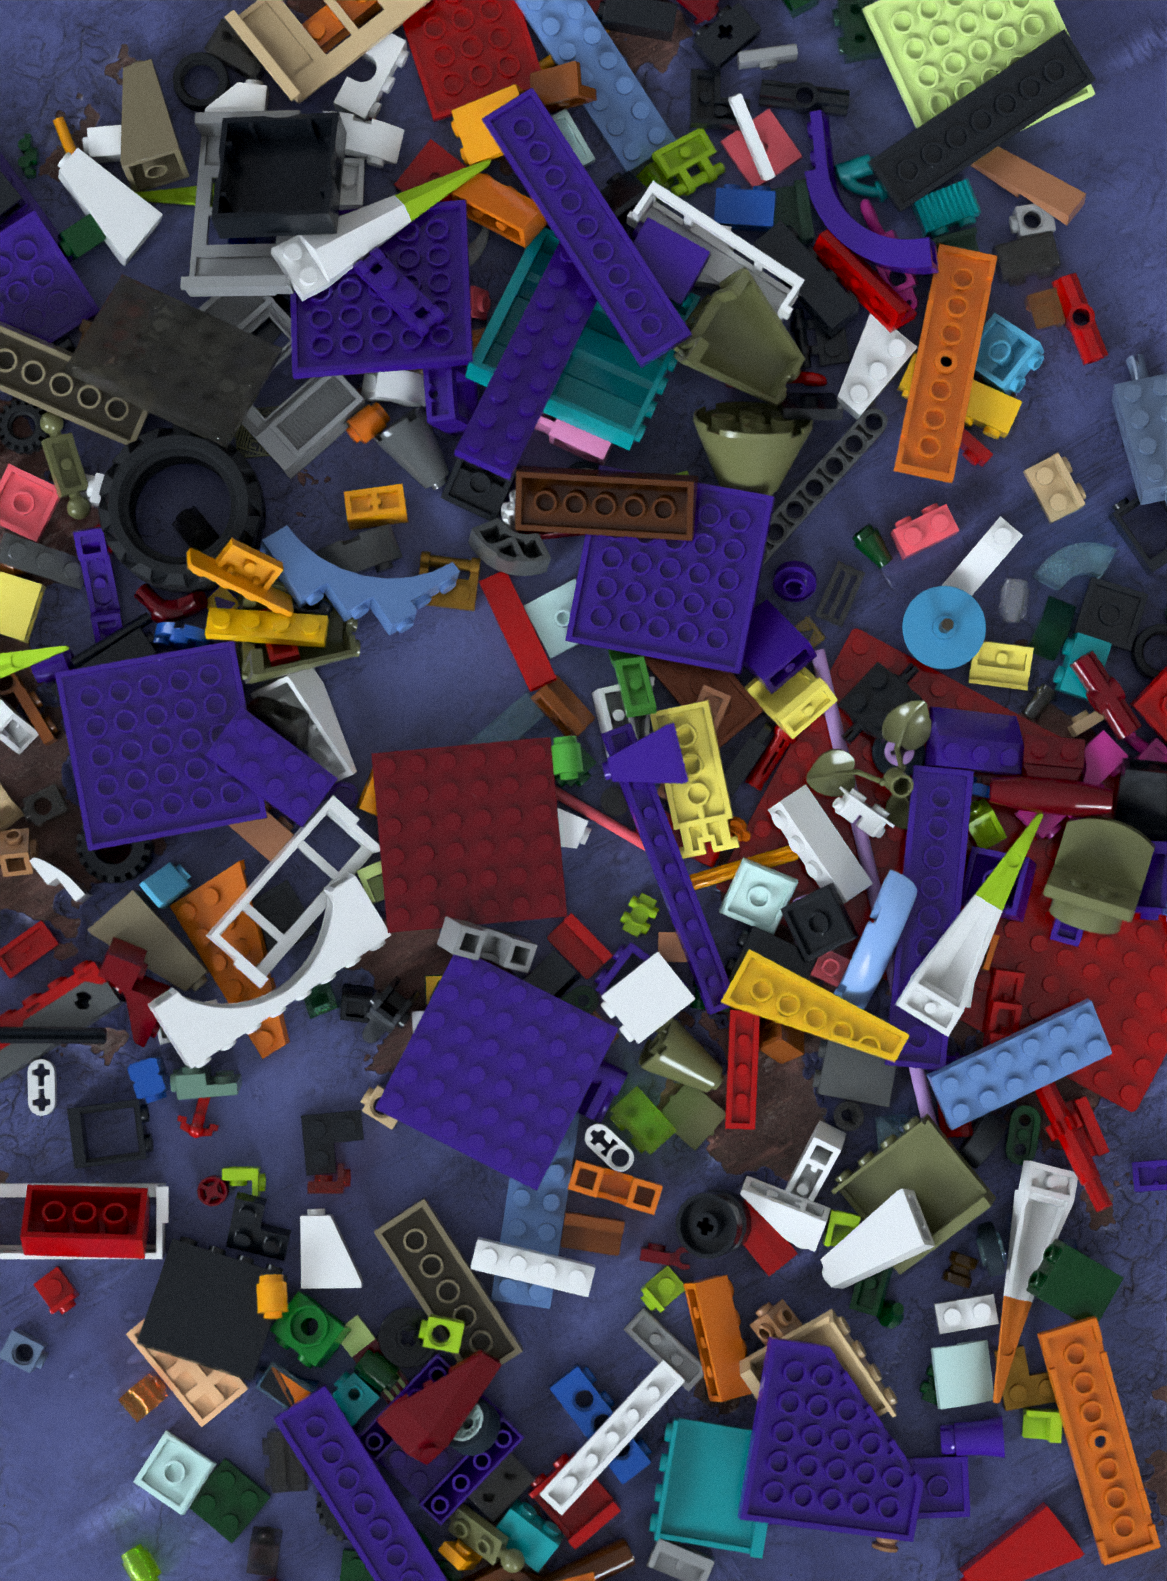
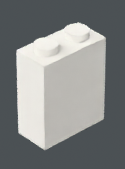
[600,952,695,1044]

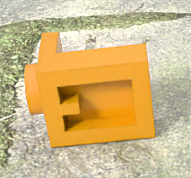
[438,1539,483,1571]

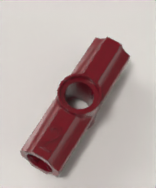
[1070,650,1142,740]

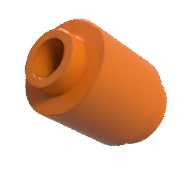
[346,402,391,445]

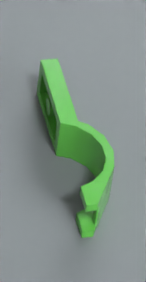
[608,649,657,718]

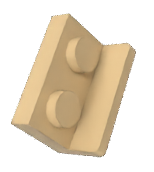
[1023,452,1086,524]

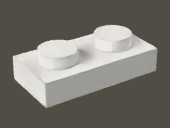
[934,1293,999,1334]

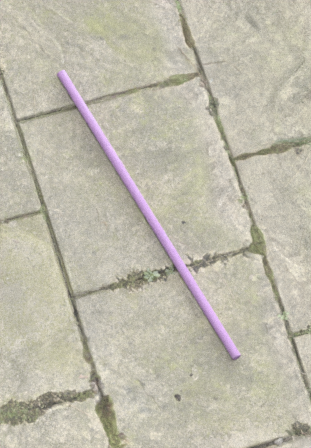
[812,649,938,1126]

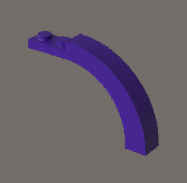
[805,110,939,274]

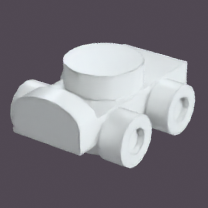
[501,490,520,532]

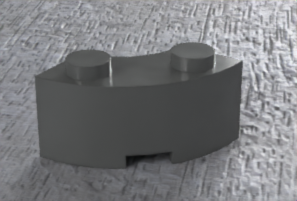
[468,518,551,576]
[314,524,403,575]

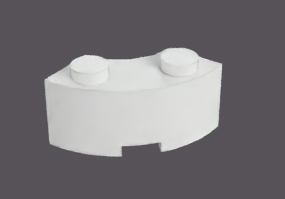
[323,111,405,168]

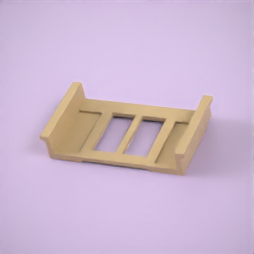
[225,0,431,104]

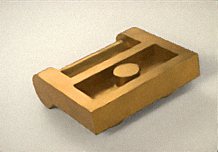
[419,551,481,612]

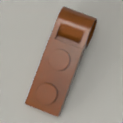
[0,673,59,746]

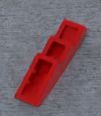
[479,572,557,692]
[983,967,1025,1048]

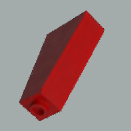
[959,1502,1084,1581]

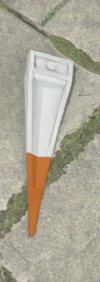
[993,1160,1078,1403]

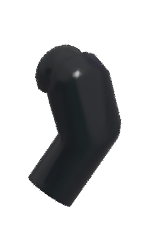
[292,599,333,619]

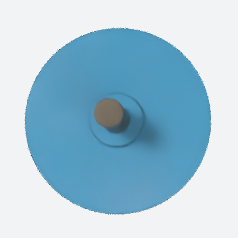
[902,586,986,670]

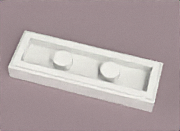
[728,93,776,181]

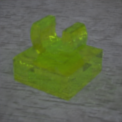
[635,162,674,200]

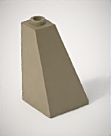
[120,59,190,192]
[87,890,209,992]

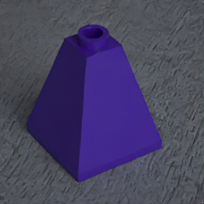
[602,723,688,784]

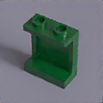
[1026,1239,1124,1323]

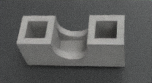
[437,916,538,973]

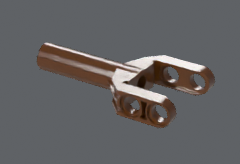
[458,1537,636,1581]

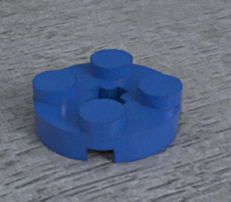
[153,622,214,651]

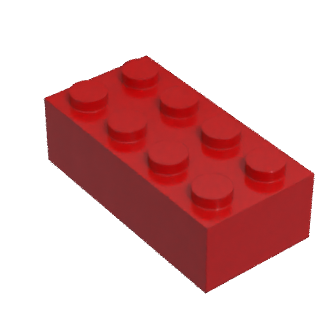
[20,1184,151,1259]

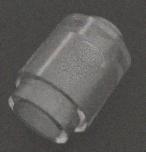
[997,579,1030,623]

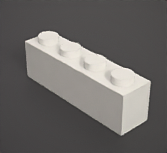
[768,784,873,904]
[470,1237,595,1297]

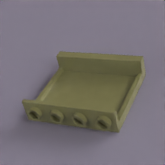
[831,1114,996,1275]

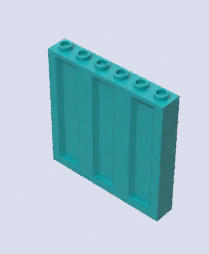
[465,227,700,451]

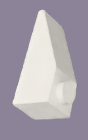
[941,516,1023,596]
[784,1120,847,1201]
[740,1176,831,1252]

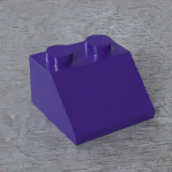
[961,846,1037,922]

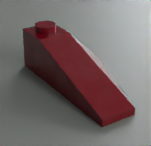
[376,1350,502,1465]

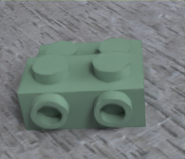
[170,1064,242,1100]

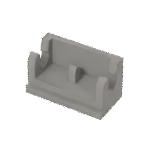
[646,1539,715,1581]

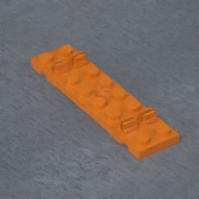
[893,244,997,483]
[1037,1316,1161,1566]

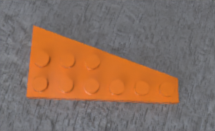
[170,859,290,1059]

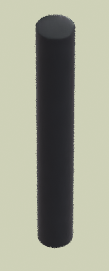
[71,612,152,669]

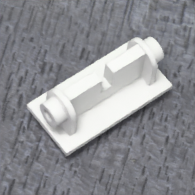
[832,786,895,838]

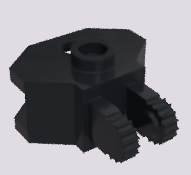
[362,976,420,1044]

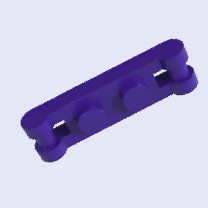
[353,247,446,337]

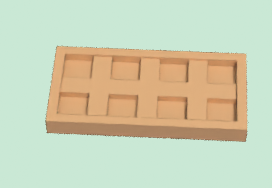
[126,1318,249,1427]

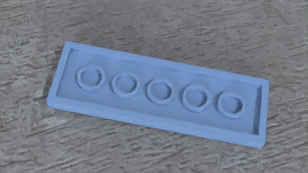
[927,998,1113,1130]

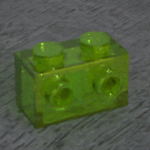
[610,1085,677,1155]

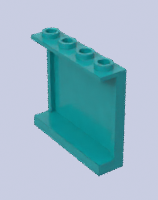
[649,1416,768,1559]

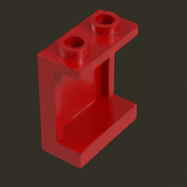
[528,1452,621,1550]

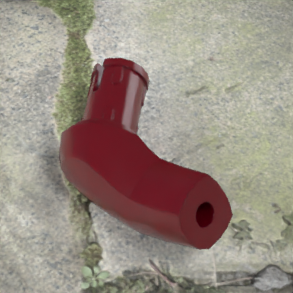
[134,583,208,623]

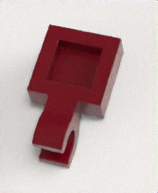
[639,1242,690,1270]

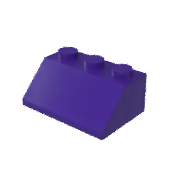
[924,707,1024,776]

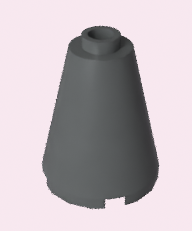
[374,405,450,491]

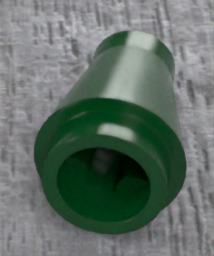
[852,524,893,569]

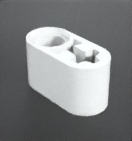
[585,1123,634,1172]

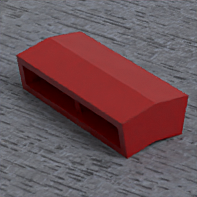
[743,1199,798,1276]

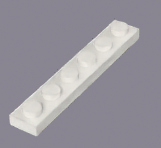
[539,1359,685,1515]

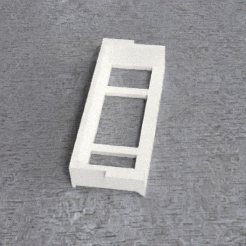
[627,181,805,322]
[206,796,380,988]
[0,1183,169,1259]

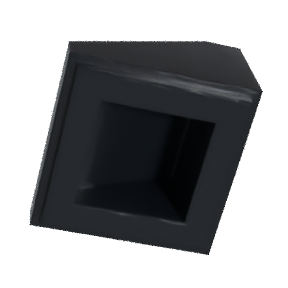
[340,984,374,1023]

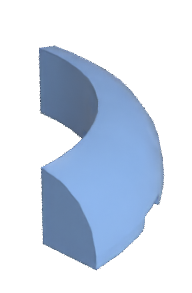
[833,869,917,1010]

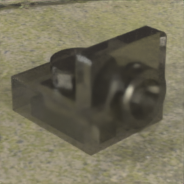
[246,1526,283,1577]

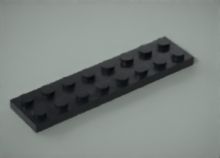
[867,29,1096,212]

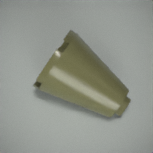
[638,1017,724,1092]

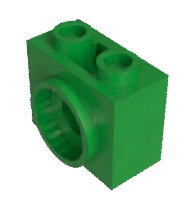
[270,1291,352,1369]

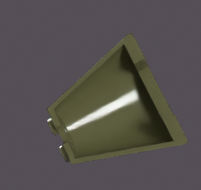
[673,267,805,406]
[236,580,360,684]

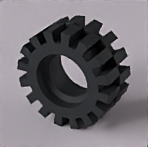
[0,399,50,455]

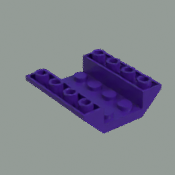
[358,1353,525,1526]

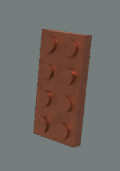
[644,656,764,749]

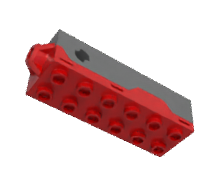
[0,959,126,1083]

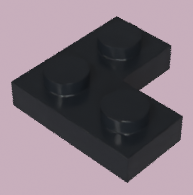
[690,69,750,131]
[301,1110,364,1176]
[226,1192,291,1261]

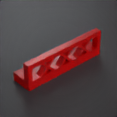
[813,229,917,333]

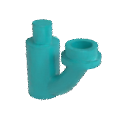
[834,154,889,203]

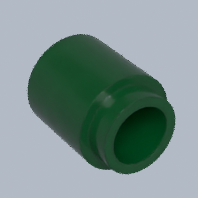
[354,1349,400,1393]

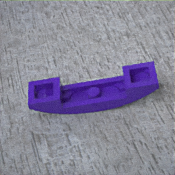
[73,527,124,643]

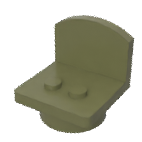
[1043,816,1155,934]

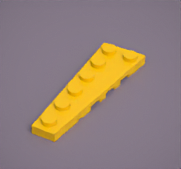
[721,949,909,1063]

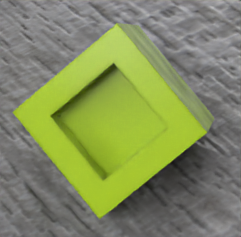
[822,1209,861,1247]
[1022,1407,1062,1443]

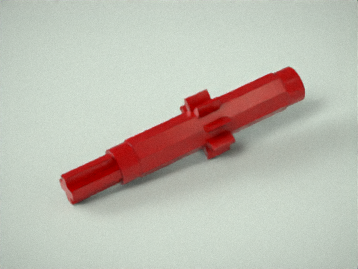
[1035,1082,1113,1212]

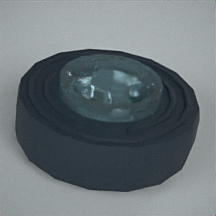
[976,1222,1006,1277]

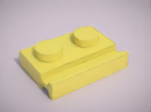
[968,640,1034,691]

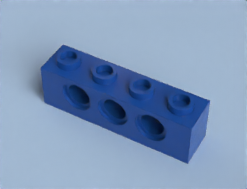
[549,1363,652,1485]

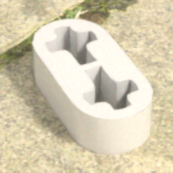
[27,1059,57,1116]

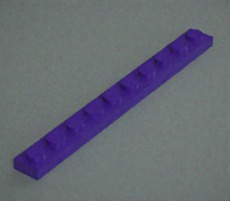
[601,723,730,1015]

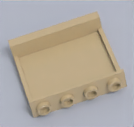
[739,1309,898,1418]

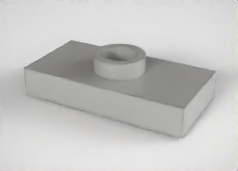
[737,43,798,70]

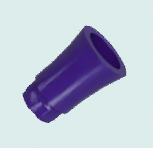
[940,1416,1005,1458]

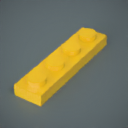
[205,607,329,648]

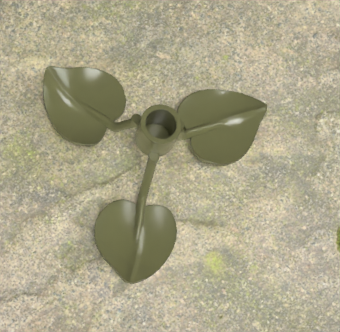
[806,700,931,830]

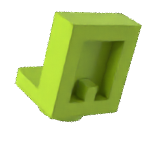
[968,799,1007,849]
[222,1166,266,1197]
[640,1265,685,1313]

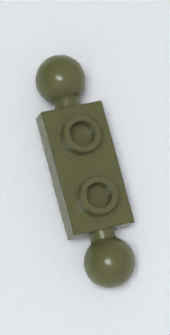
[40,412,91,520]
[435,1501,525,1573]

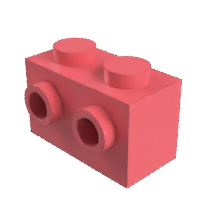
[890,503,959,560]

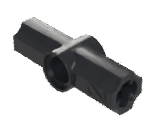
[758,79,850,117]

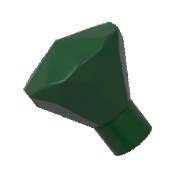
[877,1300,904,1329]

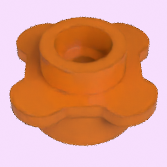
[728,816,751,842]

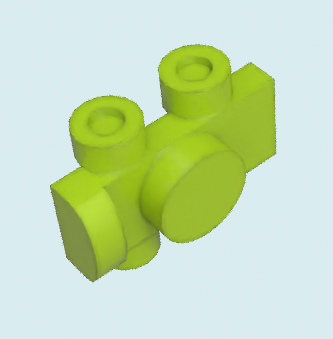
[620,892,660,938]

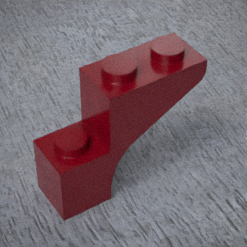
[98,937,170,1047]

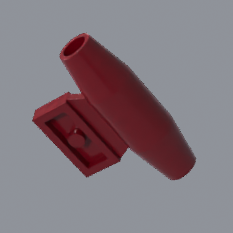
[989,734,1113,816]

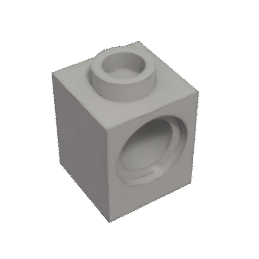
[1009,203,1056,241]

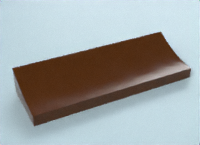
[515,466,699,541]

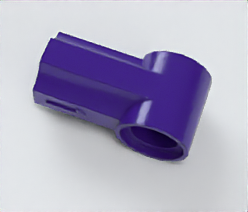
[578,1060,628,1124]

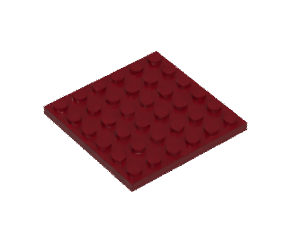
[371,737,567,933]

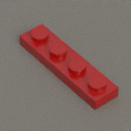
[725,1008,760,1130]

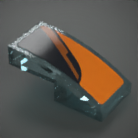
[256,1362,316,1409]

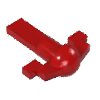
[177,1097,219,1138]

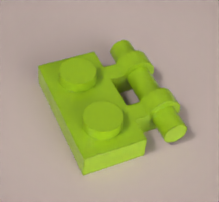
[651,128,725,197]

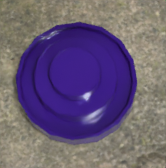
[773,561,817,602]

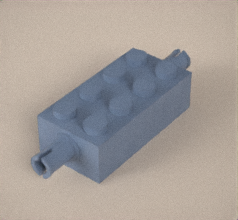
[1111,354,1167,505]

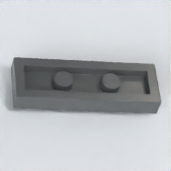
[0,533,84,590]

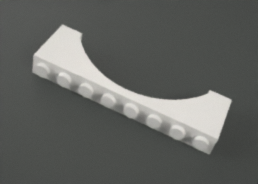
[147,872,391,1069]

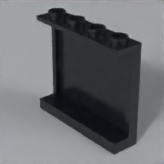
[137,1236,288,1382]

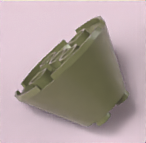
[693,401,813,496]

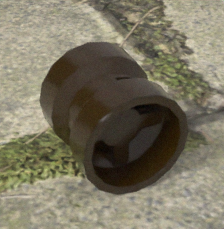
[941,1250,979,1289]

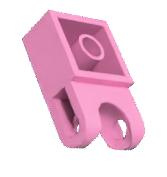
[535,413,614,465]

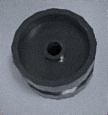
[676,1189,751,1259]

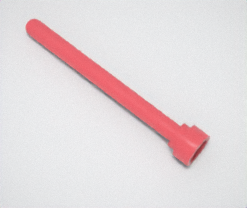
[555,785,645,851]

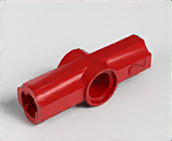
[1051,273,1108,365]

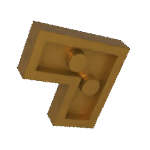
[993,1345,1056,1411]

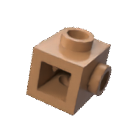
[0,828,39,877]
[749,1299,803,1346]

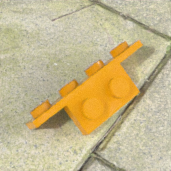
[187,538,294,617]

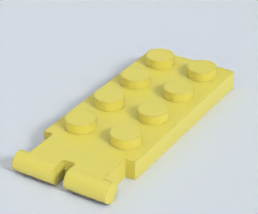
[650,700,739,859]

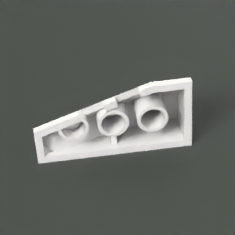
[250,668,357,783]

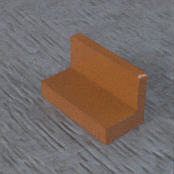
[530,61,597,114]
[530,675,595,736]
[560,1211,625,1256]

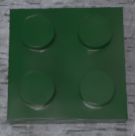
[189,1457,272,1544]

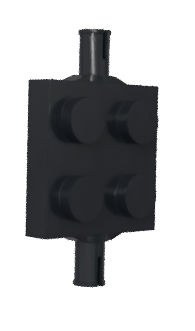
[837,662,922,745]

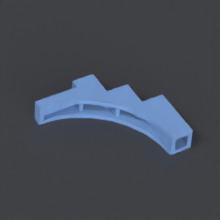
[260,526,460,636]

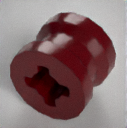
[197,1175,229,1206]

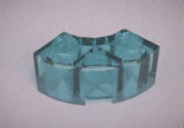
[1032,542,1117,591]

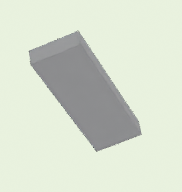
[623,1307,704,1392]

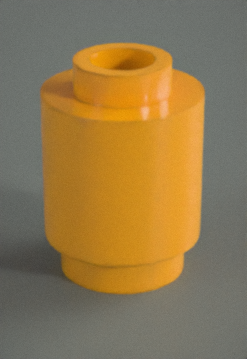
[256,1274,288,1319]

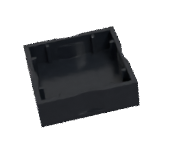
[211,112,347,239]

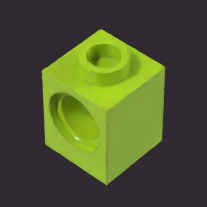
[418,1314,465,1354]

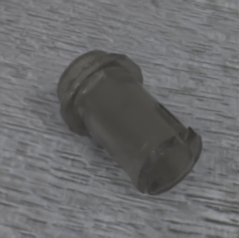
[1022,683,1057,722]

